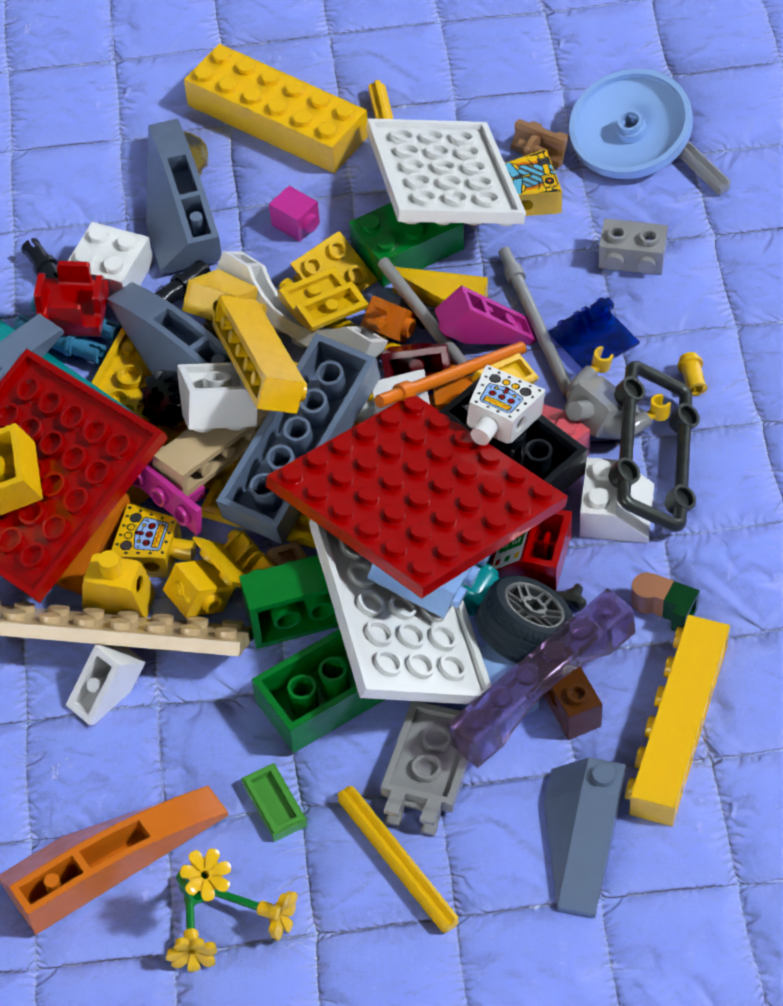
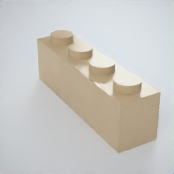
[153,409,270,496]

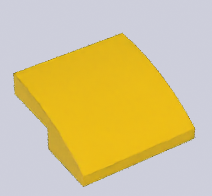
[278,266,369,332]

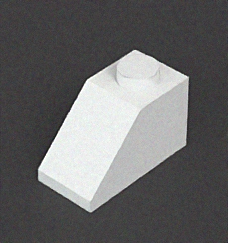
[66,645,146,725]

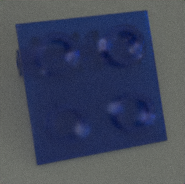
[548,297,640,369]

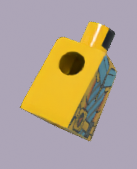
[505,150,562,216]

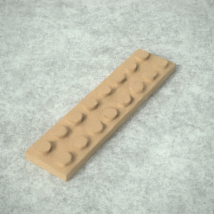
[0,601,253,656]

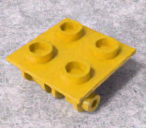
[290,231,378,293]
[192,529,275,588]

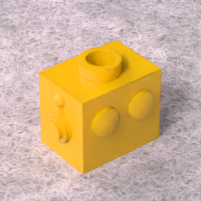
[163,559,234,618]

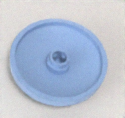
[569,69,693,179]

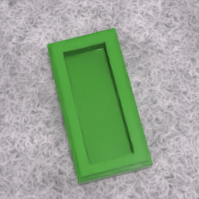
[241,763,308,842]

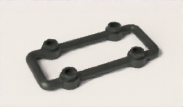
[608,361,700,532]

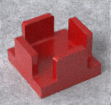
[34,261,110,337]

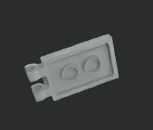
[381,701,482,836]

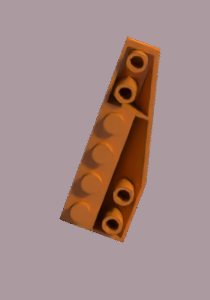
[0,786,229,935]

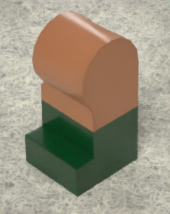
[631,572,700,632]

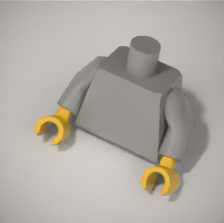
[563,346,671,439]

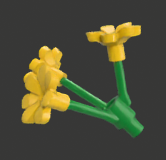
[166,848,298,972]

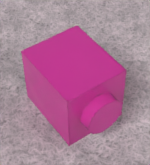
[269,185,320,242]

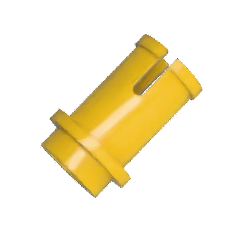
[677,352,707,396]

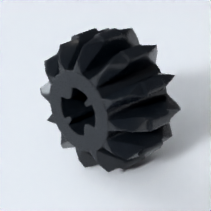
[138,370,184,427]

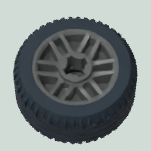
[476,576,575,667]

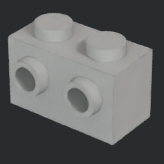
[598,218,668,275]

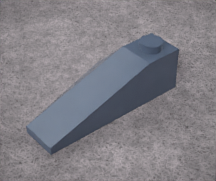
[544,757,626,919]

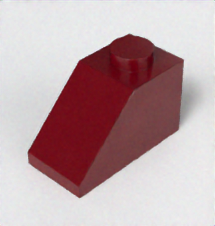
[381,343,451,378]

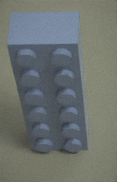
[216,333,380,545]

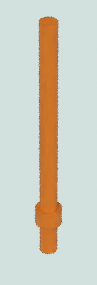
[374,341,527,408]

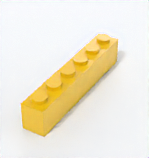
[212,295,307,414]
[625,615,730,827]

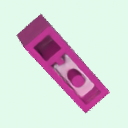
[434,285,537,345]

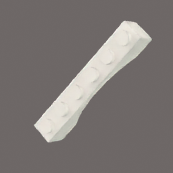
[216,251,388,364]

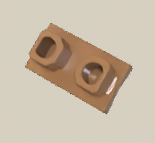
[510,119,569,168]

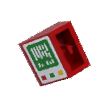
[491,510,572,591]

